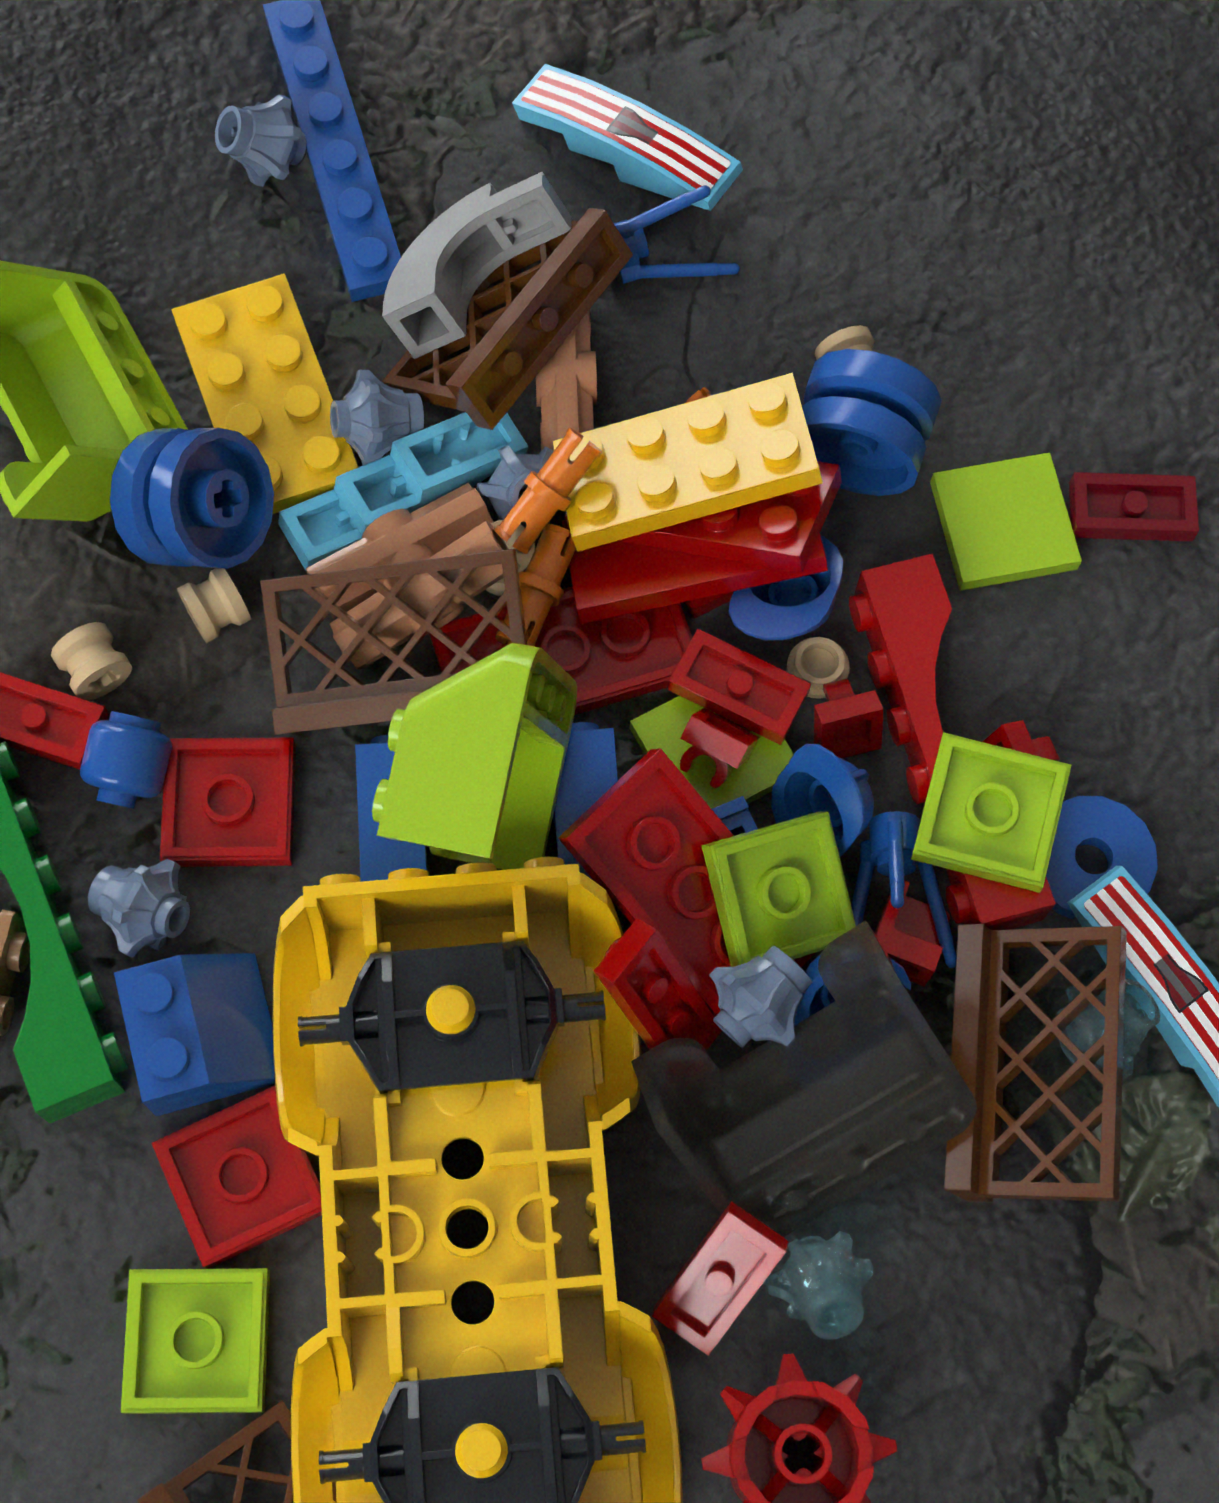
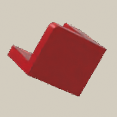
[869,880,950,987]

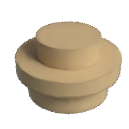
[786,637,850,699]

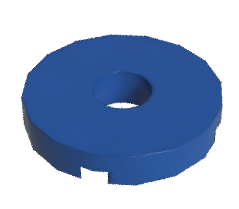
[1046,796,1158,919]

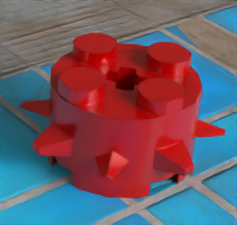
[701,1353,897,1503]

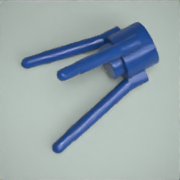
[614,185,740,284]
[843,811,957,968]

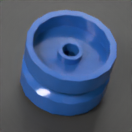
[802,349,942,496]
[110,428,274,569]

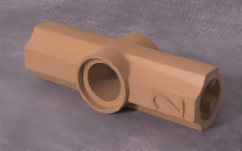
[536,309,597,451]
[306,483,493,619]
[330,521,509,670]

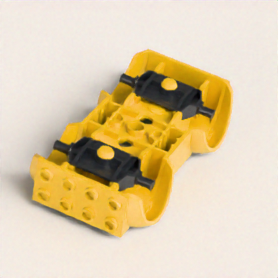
[273,857,683,1503]

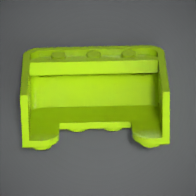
[0,260,188,522]
[372,642,577,870]

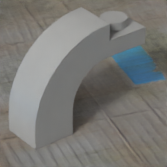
[382,172,571,359]

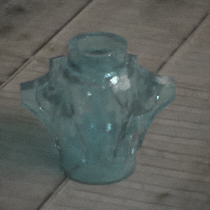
[1057,979,1160,1079]
[766,1231,873,1339]

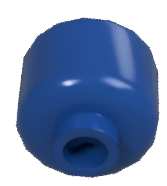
[80,711,172,809]

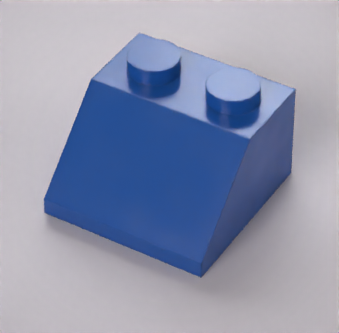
[114,953,275,1116]

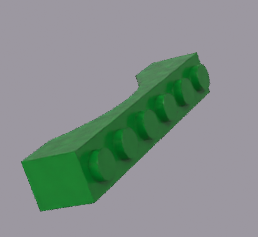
[0,741,129,1124]

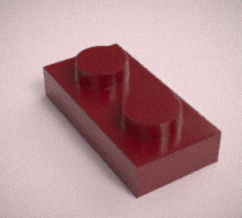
[1069,472,1199,542]

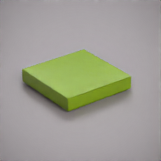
[930,452,1082,591]
[629,696,794,809]
[911,732,1072,893]
[701,811,859,967]
[121,1268,270,1414]

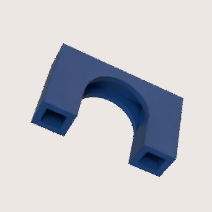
[355,722,618,882]

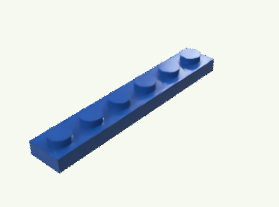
[263,0,401,302]

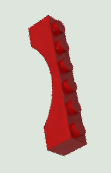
[849,553,1056,930]

